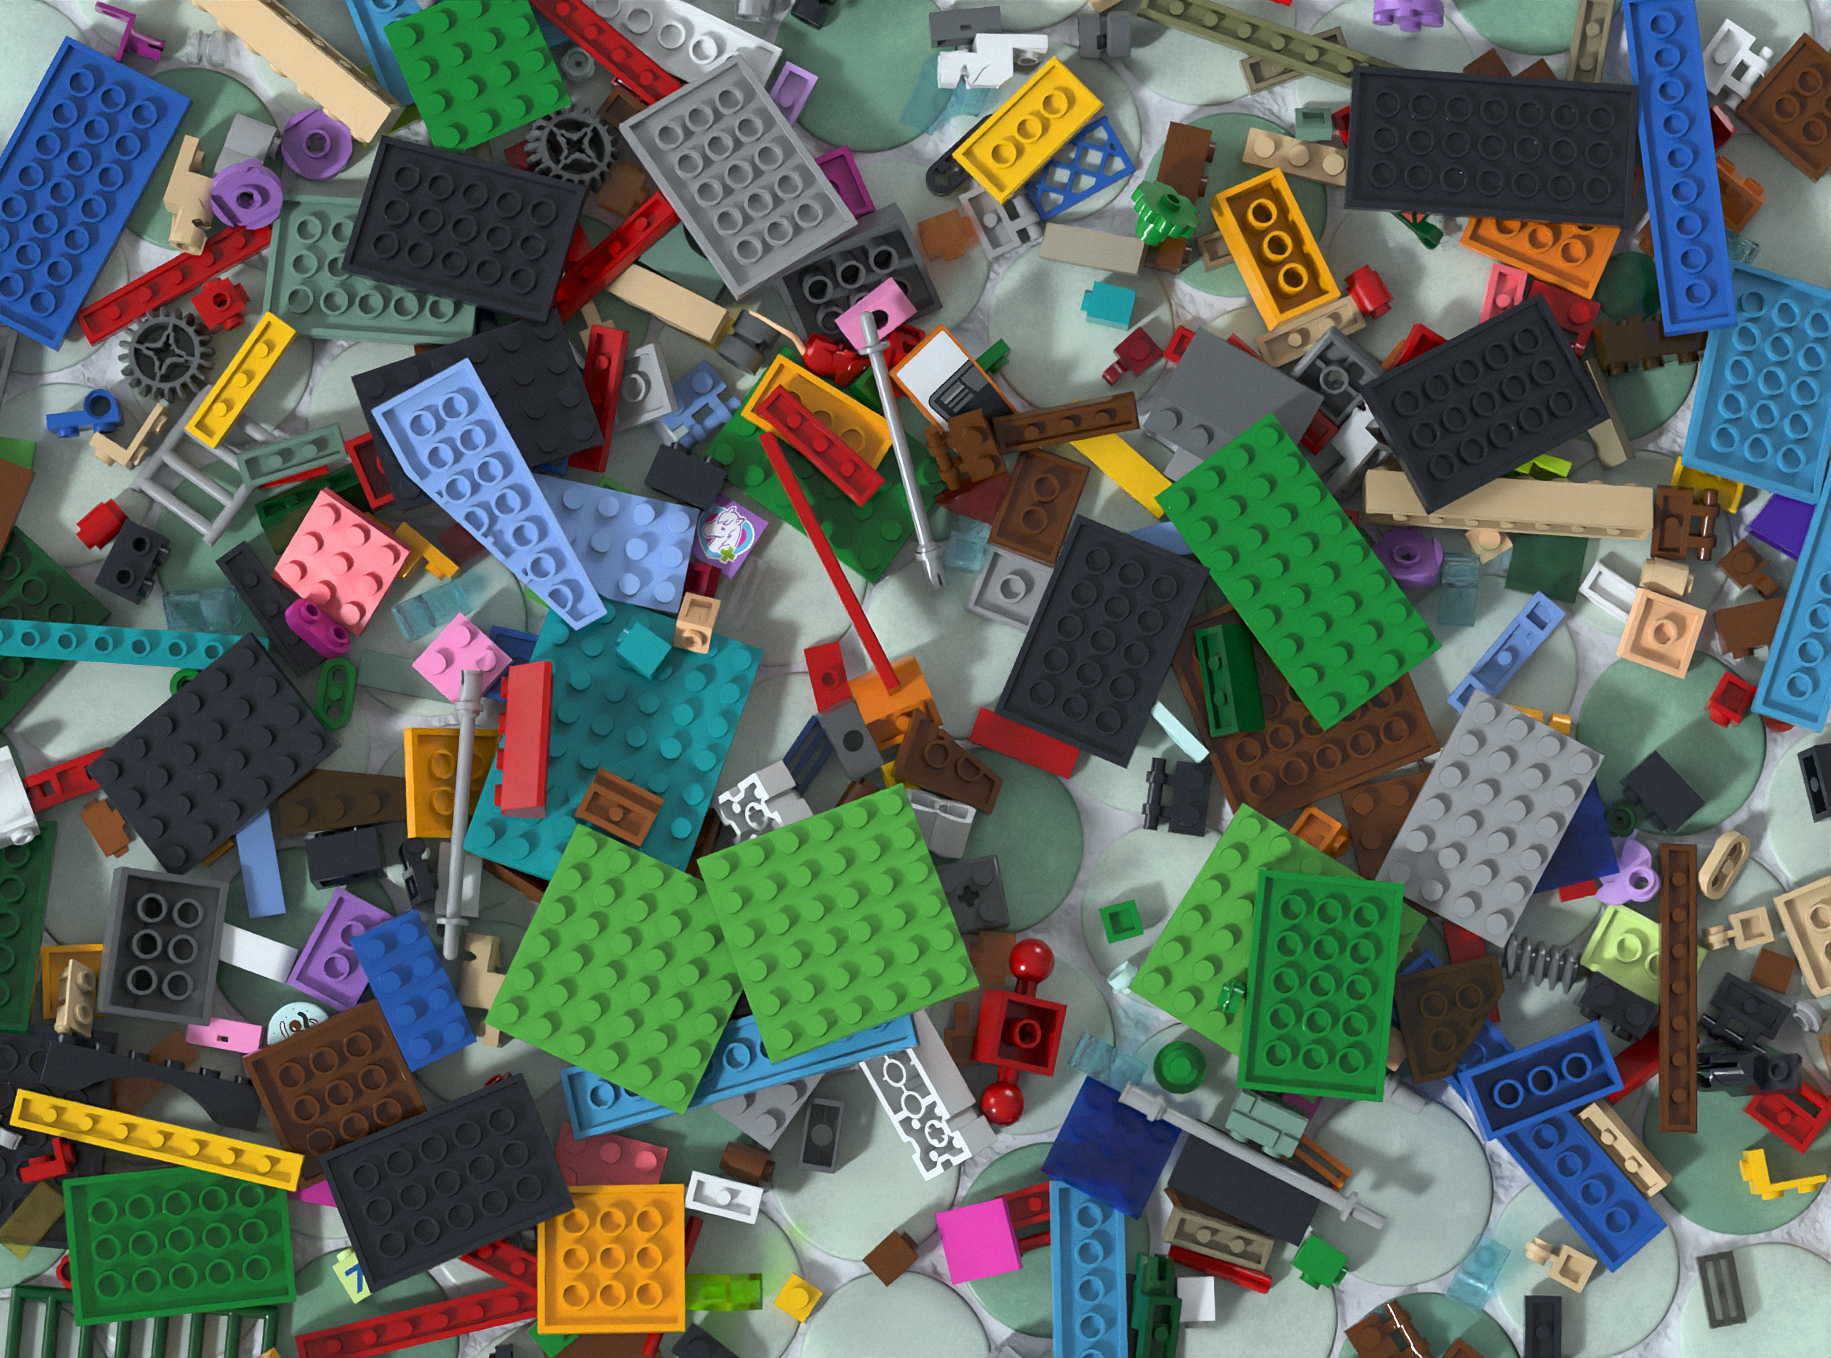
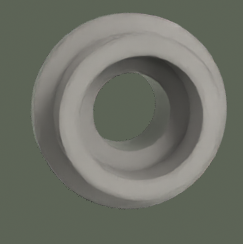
[1793,998,1827,1033]

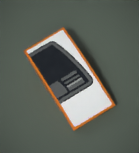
[888,324,1019,456]

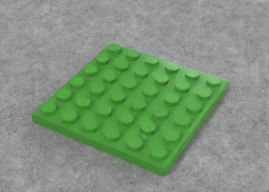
[696,783,980,1066]
[1127,803,1428,1104]
[484,823,743,1116]

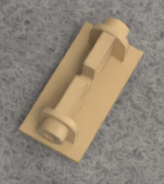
[54,959,97,1039]

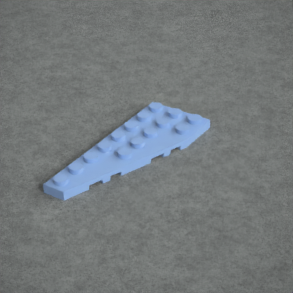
[371,358,608,631]
[531,472,699,616]

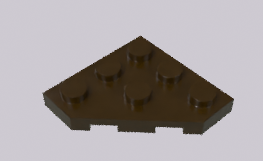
[1393,955,1505,1085]

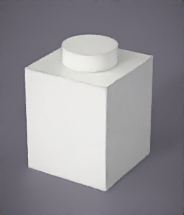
[1175,1275,1215,1329]

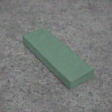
[234,423,349,489]
[356,649,454,705]

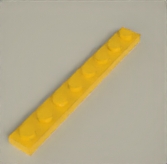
[9,1088,305,1192]

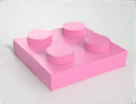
[412,612,515,705]

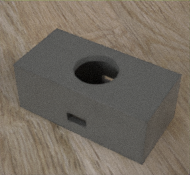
[929,6,1003,48]
[816,698,885,781]
[798,1096,845,1174]

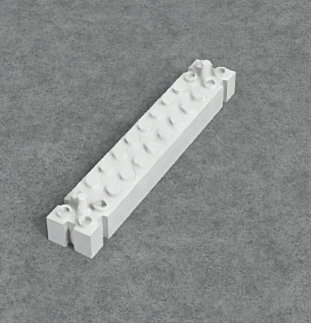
[711,760,998,1181]

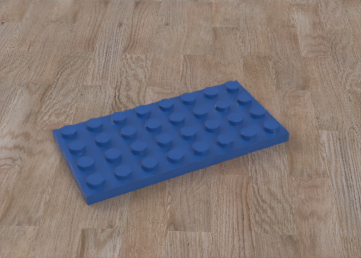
[0,35,194,352]

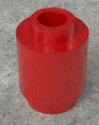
[1344,264,1394,320]
[76,498,130,551]

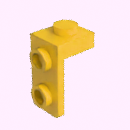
[1739,1148,1828,1200]

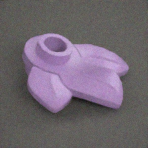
[1594,839,1660,906]

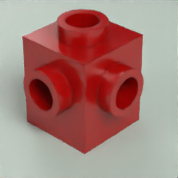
[191,277,251,335]

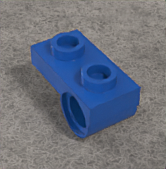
[46,389,125,438]

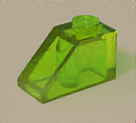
[685,1272,763,1311]

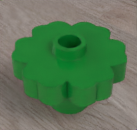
[1131,180,1201,246]

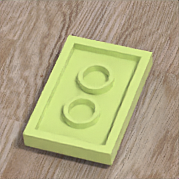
[1580,905,1708,1007]

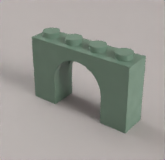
[639,219,727,304]

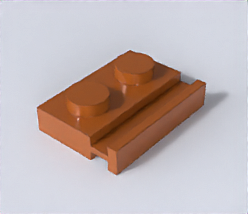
[575,767,665,848]

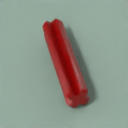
[1167,1244,1273,1294]

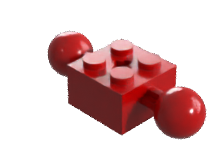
[970,938,1067,1127]

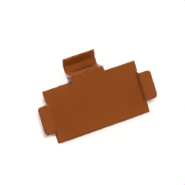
[79,799,131,858]

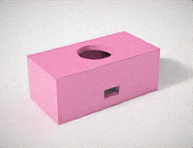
[835,277,917,355]
[185,1017,267,1053]

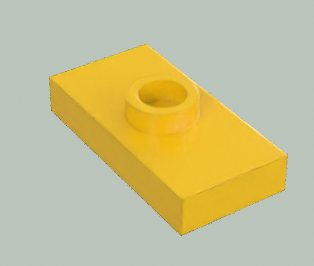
[1668,456,1746,515]

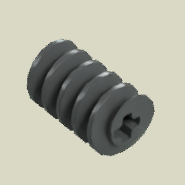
[1501,933,1581,995]

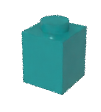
[1081,281,1136,331]
[614,621,673,682]

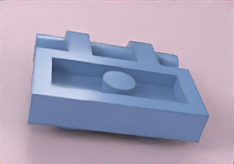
[661,360,742,449]

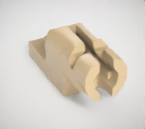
[163,135,215,256]
[457,932,506,1048]

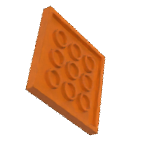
[1458,165,1644,300]

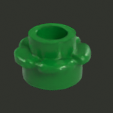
[1217,979,1246,1014]

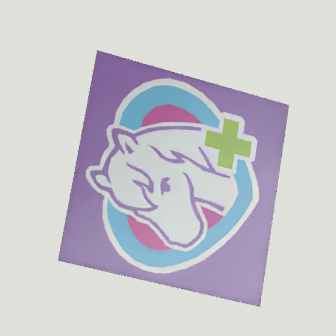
[690,494,769,579]

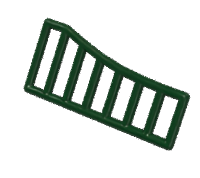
[4,1284,279,1358]

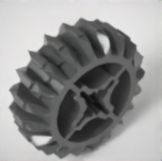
[524,103,621,198]
[118,306,216,404]

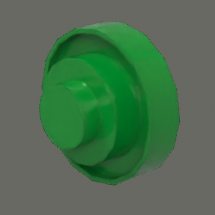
[1153,1041,1207,1094]

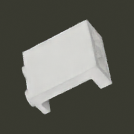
[0,746,41,849]

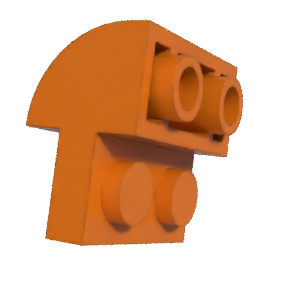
[847,654,943,752]

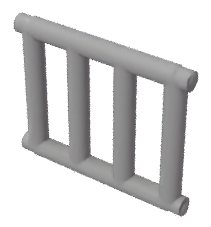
[130,382,287,547]

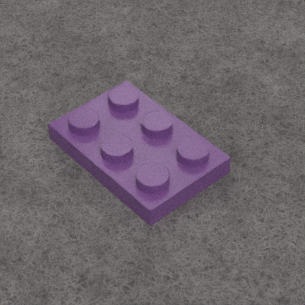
[286,887,394,1012]

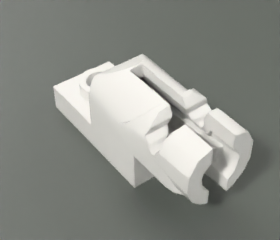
[937,33,1048,90]

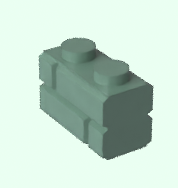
[1224,1088,1310,1159]

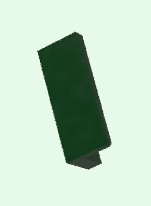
[254,463,375,555]
[1195,623,1266,738]

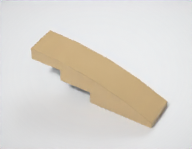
[602,263,730,344]

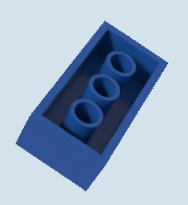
[348,907,477,1072]
[1457,1020,1625,1142]

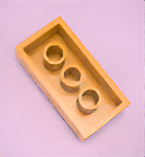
[1208,167,1341,332]

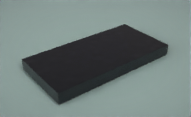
[1166,1119,1329,1247]

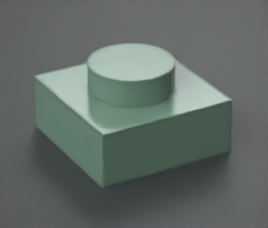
[1294,108,1333,142]

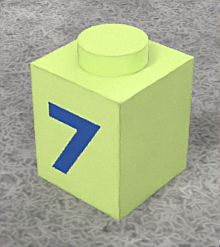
[332,1246,372,1304]

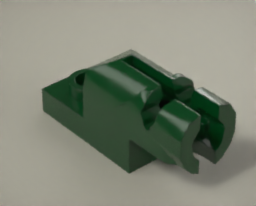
[1130,1252,1182,1358]

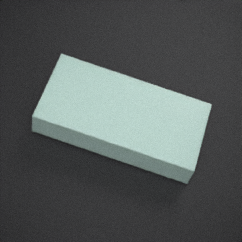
[1150,701,1210,763]

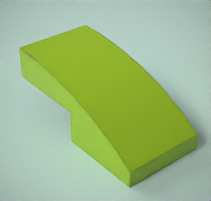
[1500,454,1572,481]

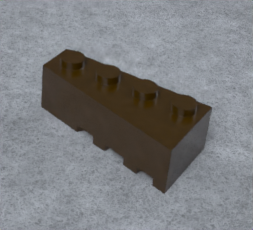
[1590,313,1709,378]
[278,768,407,838]

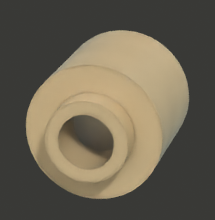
[1639,557,1695,600]

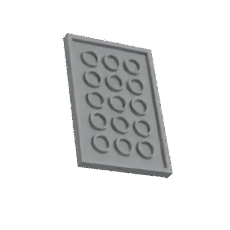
[619,53,858,301]
[1374,688,1605,948]

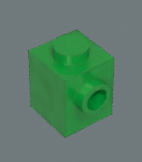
[1289,1233,1349,1290]

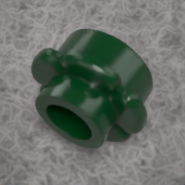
[1601,803,1637,838]

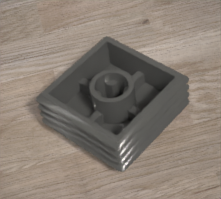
[1287,326,1385,427]
[935,855,1011,936]

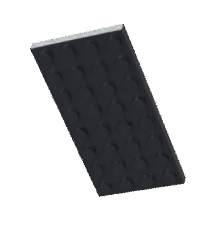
[1343,65,1639,229]

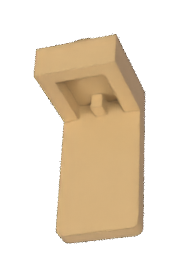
[89,403,169,471]

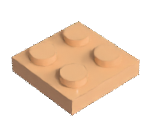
[1615,588,1707,679]

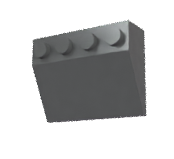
[773,202,943,350]
[1143,326,1325,461]
[93,866,229,1027]

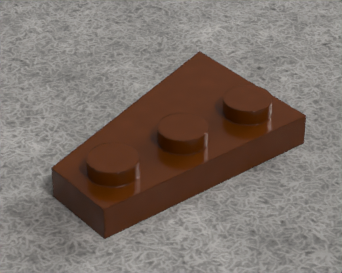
[890,707,1003,815]

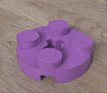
[1372,0,1445,33]
[281,109,354,182]
[212,159,283,230]
[1371,527,1443,589]

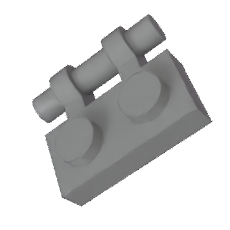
[958,185,1044,262]

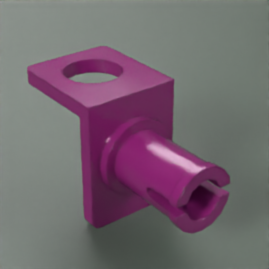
[95,1,166,63]

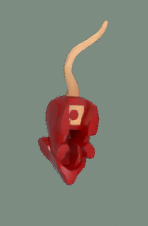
[749,310,871,387]

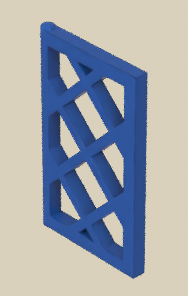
[1024,116,1136,223]

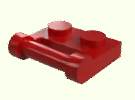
[1526,279,1601,362]
[1742,1079,1831,1154]
[994,1176,1065,1258]

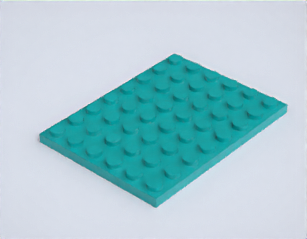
[463,595,764,881]

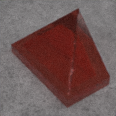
[933,471,1011,525]

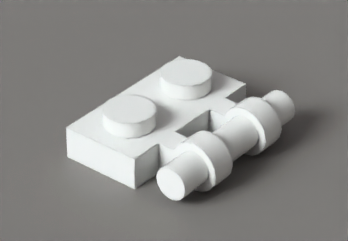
[1702,18,1775,112]

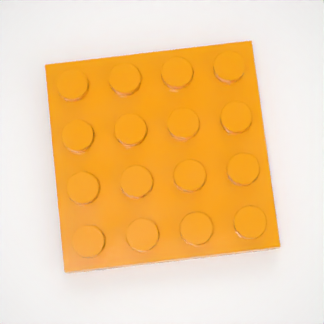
[538,1184,686,1335]

